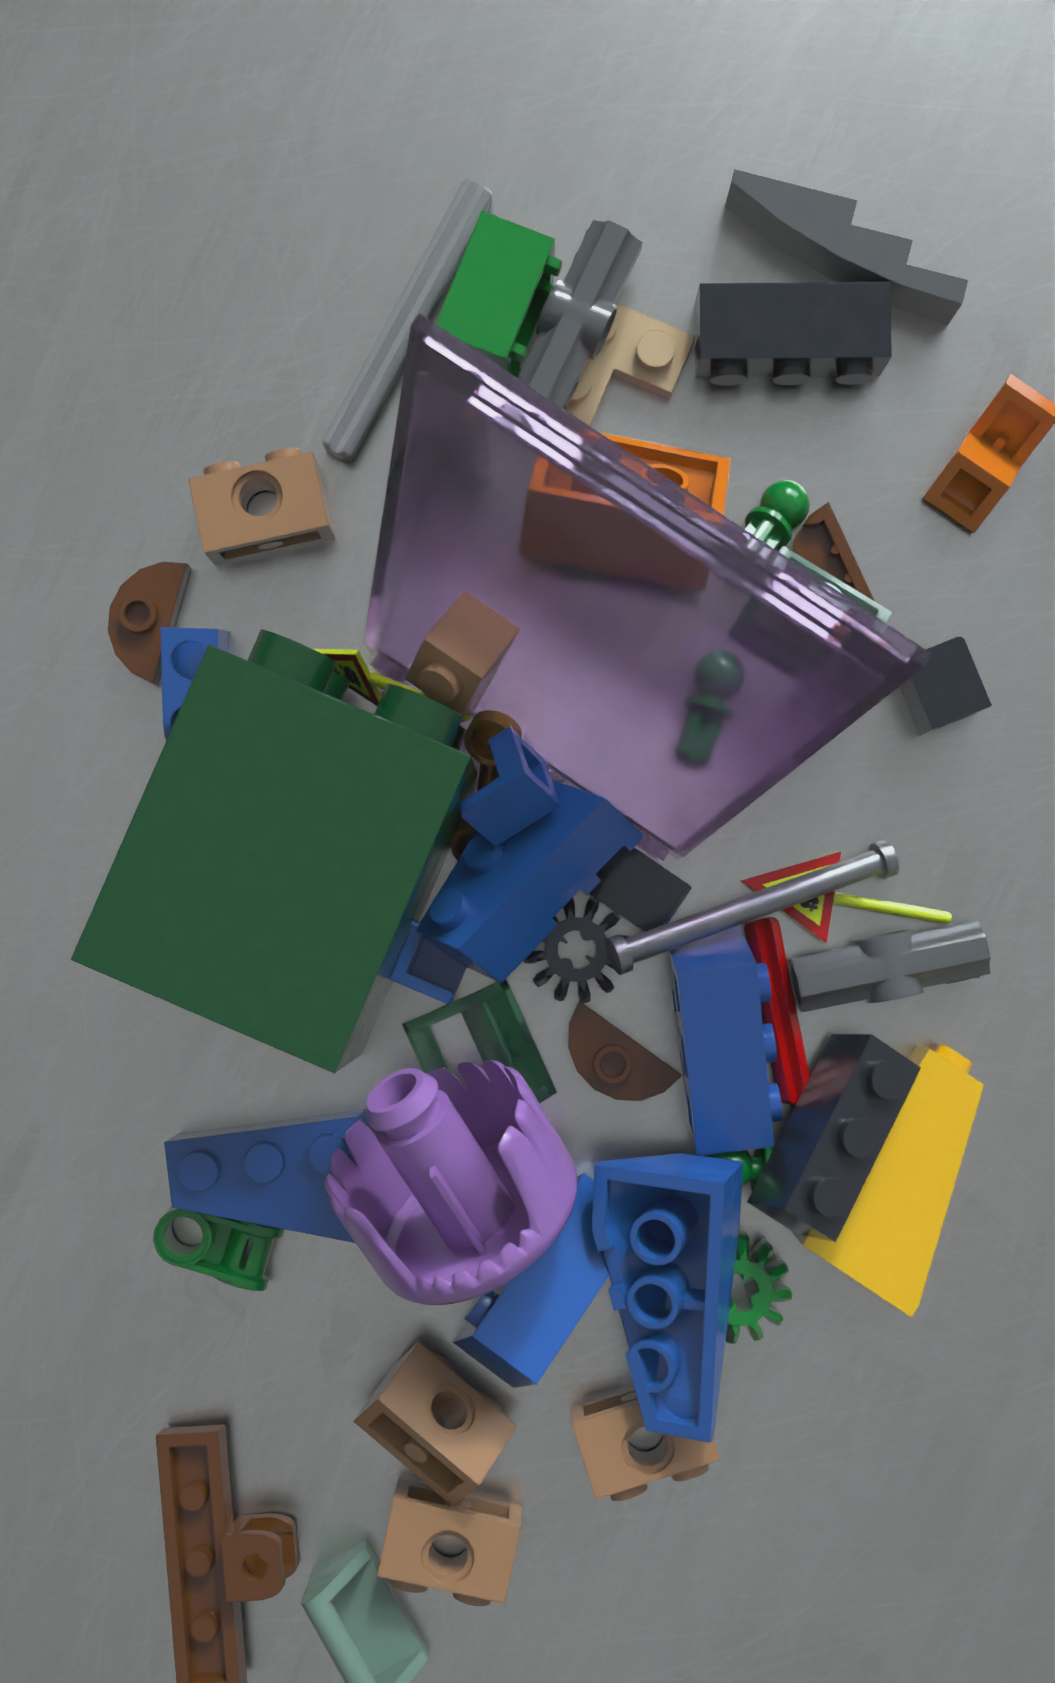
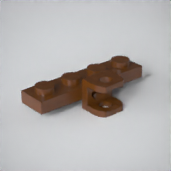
[156,1424,299,1683]

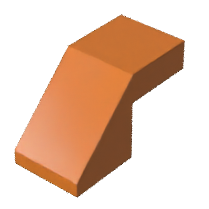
[923,374,1055,533]

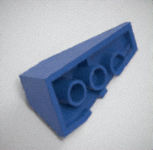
[592,1153,743,1443]

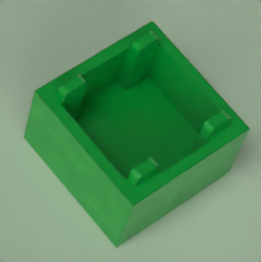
[433,210,562,397]

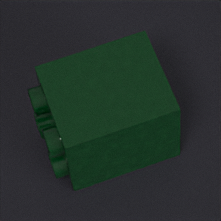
[71,629,479,1074]

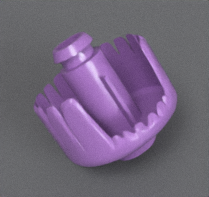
[325,1060,578,1305]

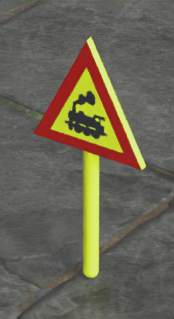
[314,649,471,722]
[740,852,952,944]

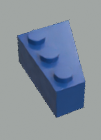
[416,780,645,983]
[667,925,782,1156]
[164,1109,368,1243]
[452,1173,609,1388]

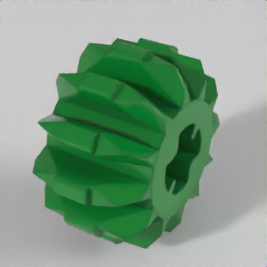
[726,1231,792,1344]

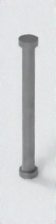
[606,839,899,975]

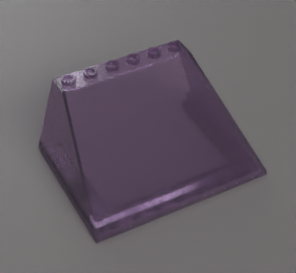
[363,313,933,862]

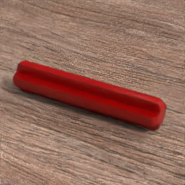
[744,917,810,1104]

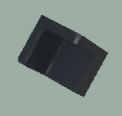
[892,637,992,736]

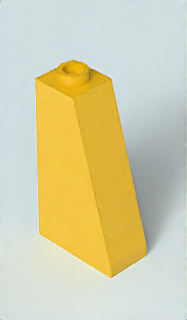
[793,1043,984,1318]

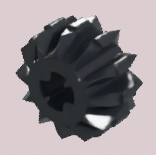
[524,897,629,1003]

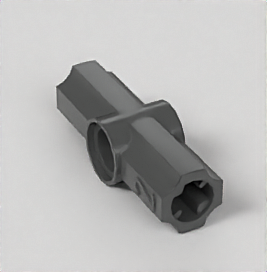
[511,220,642,420]
[789,921,991,1013]

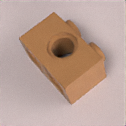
[188,448,336,565]
[353,1342,517,1506]
[571,1387,720,1501]
[377,1479,522,1606]

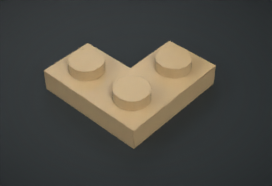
[561,303,696,430]

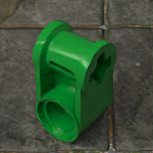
[153,1207,285,1291]

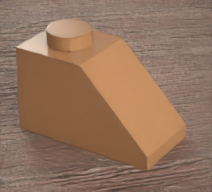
[405,590,521,717]

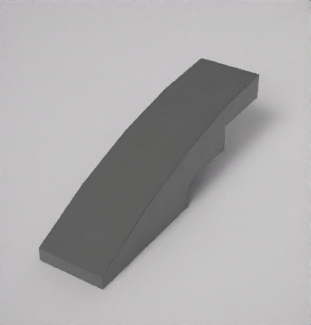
[725,169,968,325]

